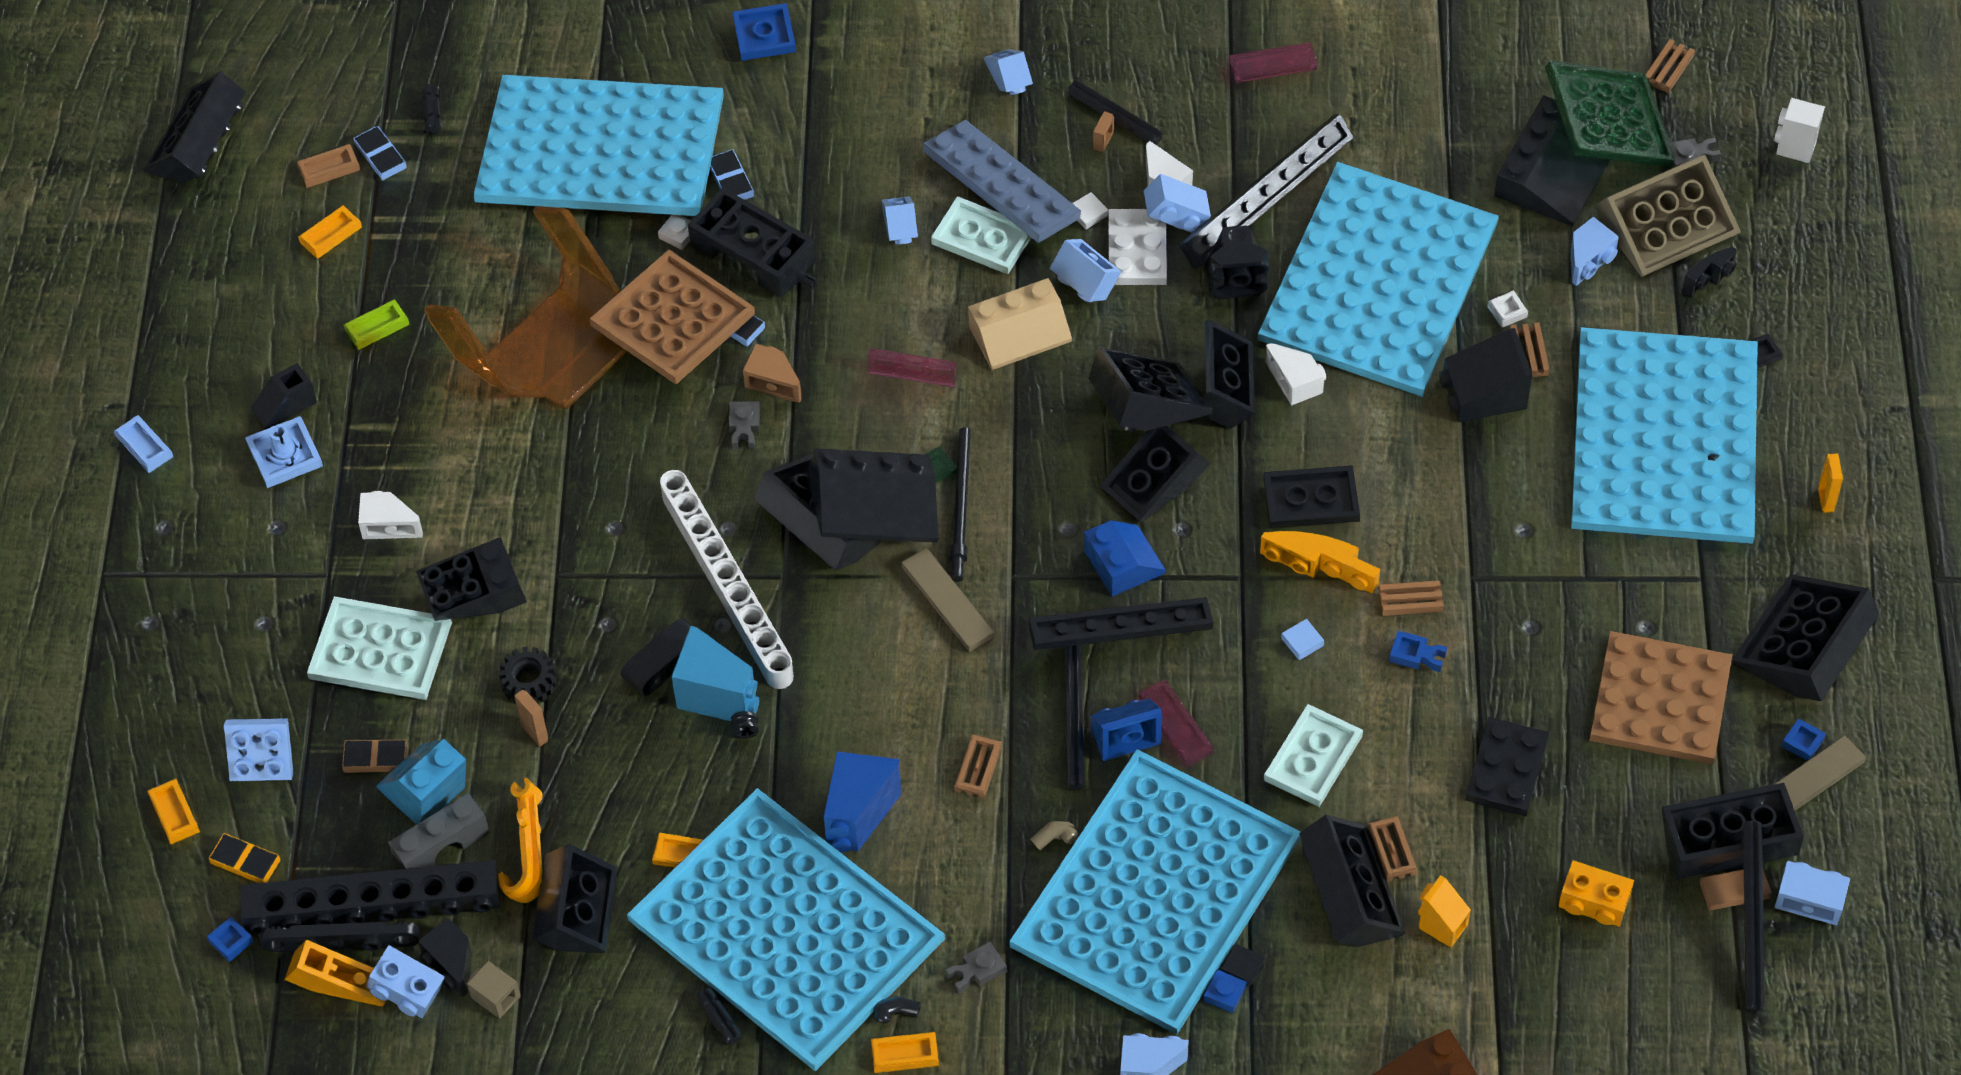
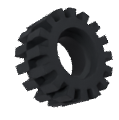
[499,646,556,704]

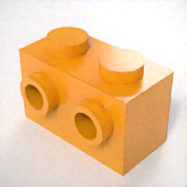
[1558,860,1634,927]

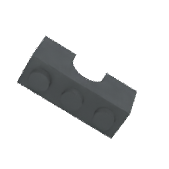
[388,793,490,869]

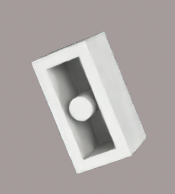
[1774,98,1825,163]

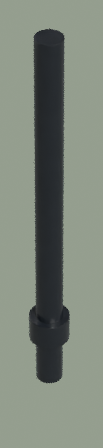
[949,427,971,582]

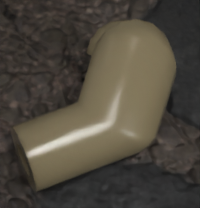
[1030,821,1079,850]

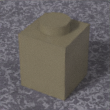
[467,961,521,1019]

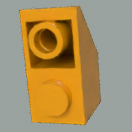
[1418,875,1471,948]

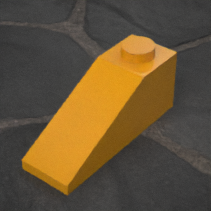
[284,940,386,1007]

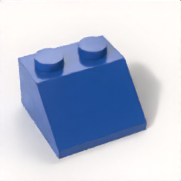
[1084,520,1166,597]
[1091,698,1162,761]

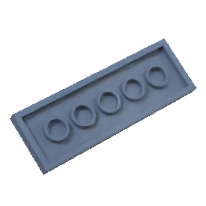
[923,120,1081,243]

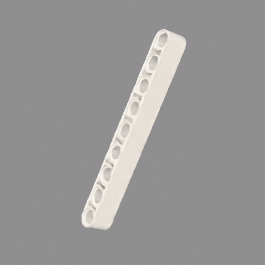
[660,470,794,689]

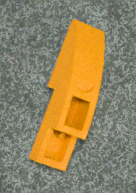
[1260,531,1380,594]

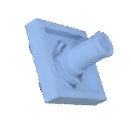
[245,416,323,488]
[224,718,293,781]

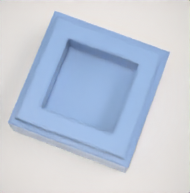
[1281,619,1324,660]

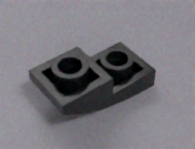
[1682,247,1737,298]

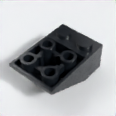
[416,537,527,621]

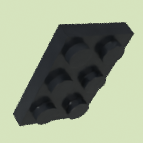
[1263,465,1360,528]
[1465,717,1549,816]

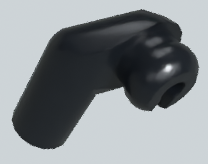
[874,996,921,1024]

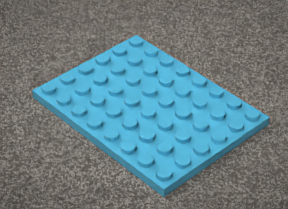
[474,75,724,216]
[1257,162,1499,397]
[1571,327,1758,544]
[1010,749,1301,1035]
[627,788,945,1071]

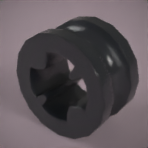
[731,711,759,739]

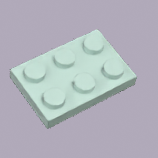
[931,196,1031,274]
[1264,704,1363,807]

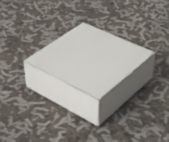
[1072,192,1109,230]
[1487,290,1528,328]

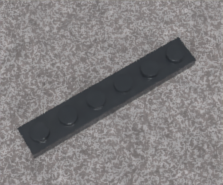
[1028,597,1214,650]

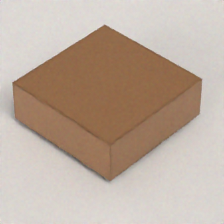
[1093,112,1114,152]

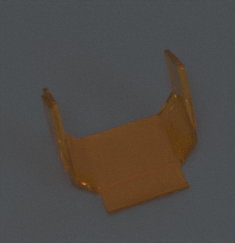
[424,206,628,409]

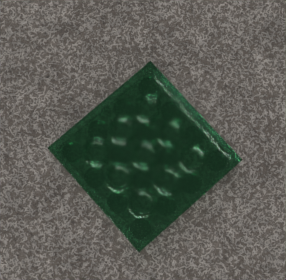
[1545,60,1676,167]

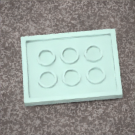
[307,596,452,700]

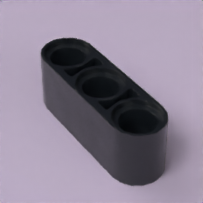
[621,618,692,696]

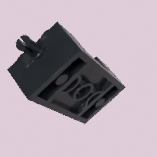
[688,188,818,298]

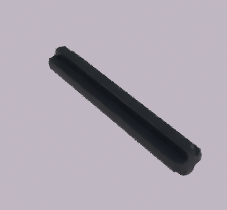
[1068,80,1163,145]

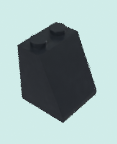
[1439,328,1532,422]

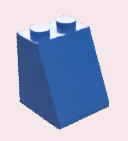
[824,752,901,852]

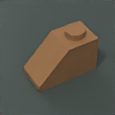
[743,344,802,403]

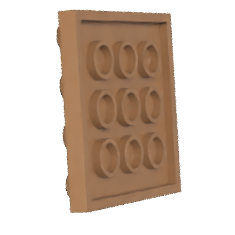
[590,250,755,384]
[1589,631,1733,765]

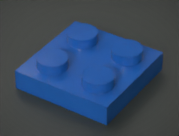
[732,3,796,61]

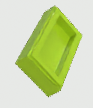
[344,299,409,350]

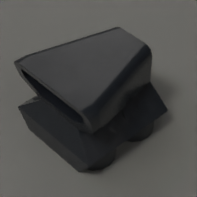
[1206,225,1269,299]

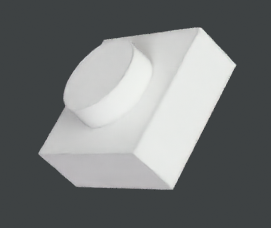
[658,215,691,250]

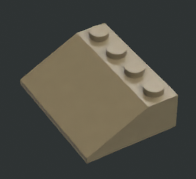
[1595,154,1741,277]

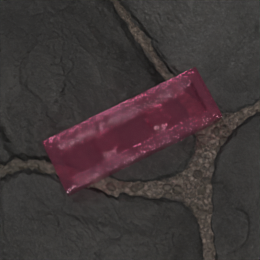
[1229,42,1318,83]
[868,348,957,388]
[1139,679,1214,767]

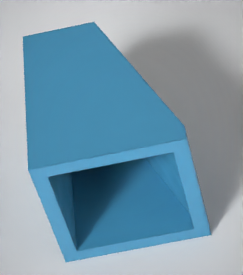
[672,626,759,721]
[376,739,466,825]

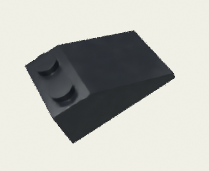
[1100,426,1210,523]

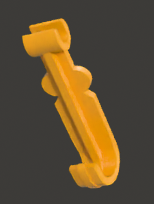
[498,777,543,903]

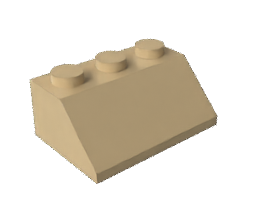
[968,278,1072,370]

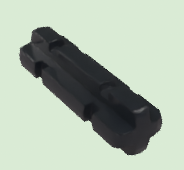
[422,84,442,134]
[697,988,741,1045]

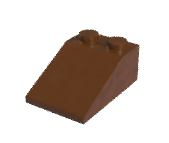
[1373,1029,1477,1075]

